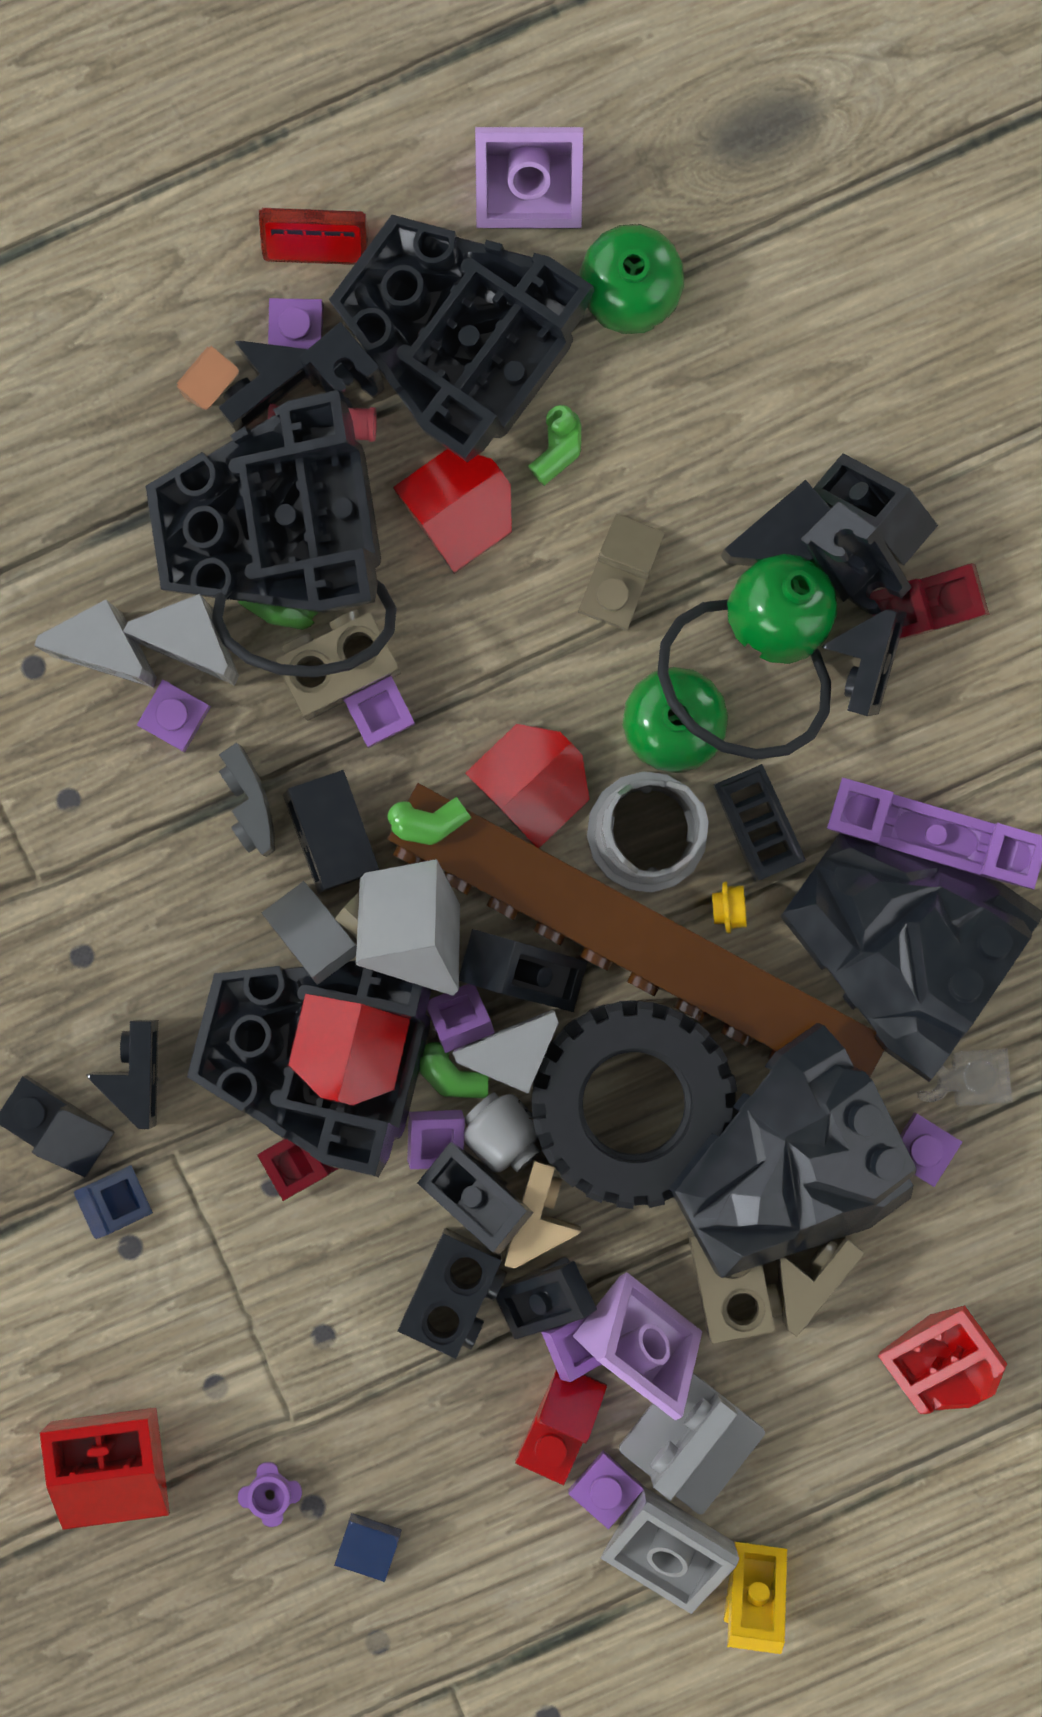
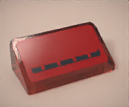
[259,208,369,265]

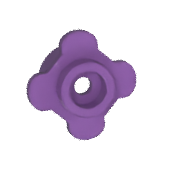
[238,1462,302,1527]

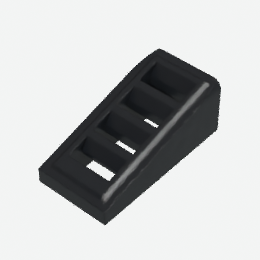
[713,764,806,882]

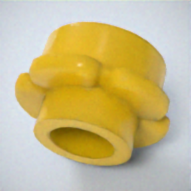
[712,881,747,934]

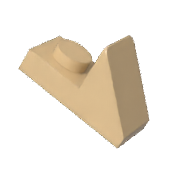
[504,1158,581,1269]

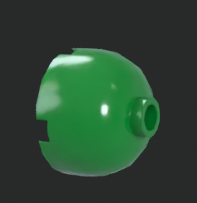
[579,224,684,334]
[727,554,837,664]
[622,667,729,774]

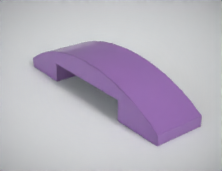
[827,777,1042,890]

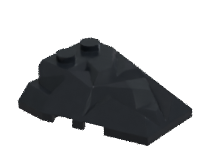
[329,214,594,462]
[146,390,381,613]
[780,833,1042,1082]
[187,960,431,1178]
[670,1023,917,1278]

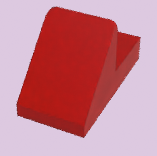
[515,1369,607,1486]

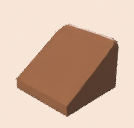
[177,346,239,410]

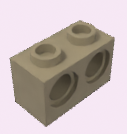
[274,610,401,721]
[687,1231,782,1344]

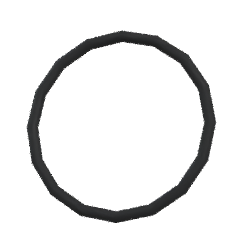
[212,569,397,677]
[657,599,832,760]

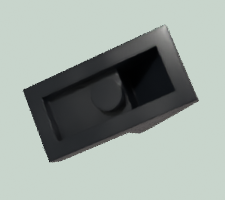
[219,341,308,432]
[822,609,907,716]
[86,1020,159,1129]
[0,1075,115,1178]
[417,1142,534,1254]
[496,1257,597,1339]

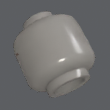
[464,1092,541,1173]

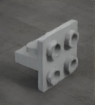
[619,1373,765,1514]

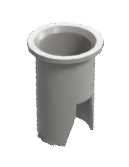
[587,771,709,893]

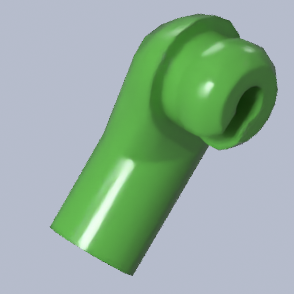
[528,405,582,486]
[238,601,319,630]
[388,797,471,845]
[419,1042,489,1098]

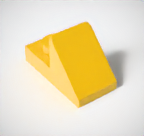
[724,1542,787,1654]

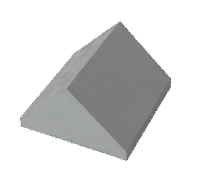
[123,594,239,686]
[35,600,157,688]
[356,859,460,996]
[453,1009,559,1093]
[601,1486,740,1614]

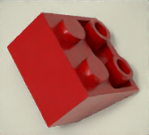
[40,1407,170,1530]

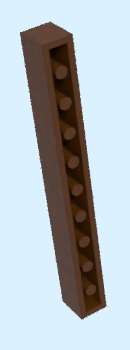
[387,783,884,1077]

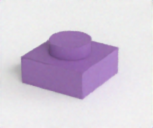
[268,298,323,349]
[343,676,416,748]
[137,679,211,752]
[427,984,495,1053]
[407,1110,465,1169]
[900,1112,962,1187]
[541,1316,601,1382]
[568,1450,644,1530]

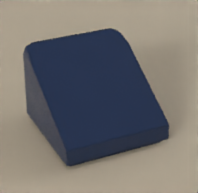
[74,1165,153,1239]
[334,1513,402,1582]

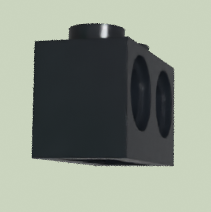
[397,1228,507,1359]

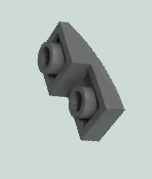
[219,743,275,857]
[261,881,357,985]

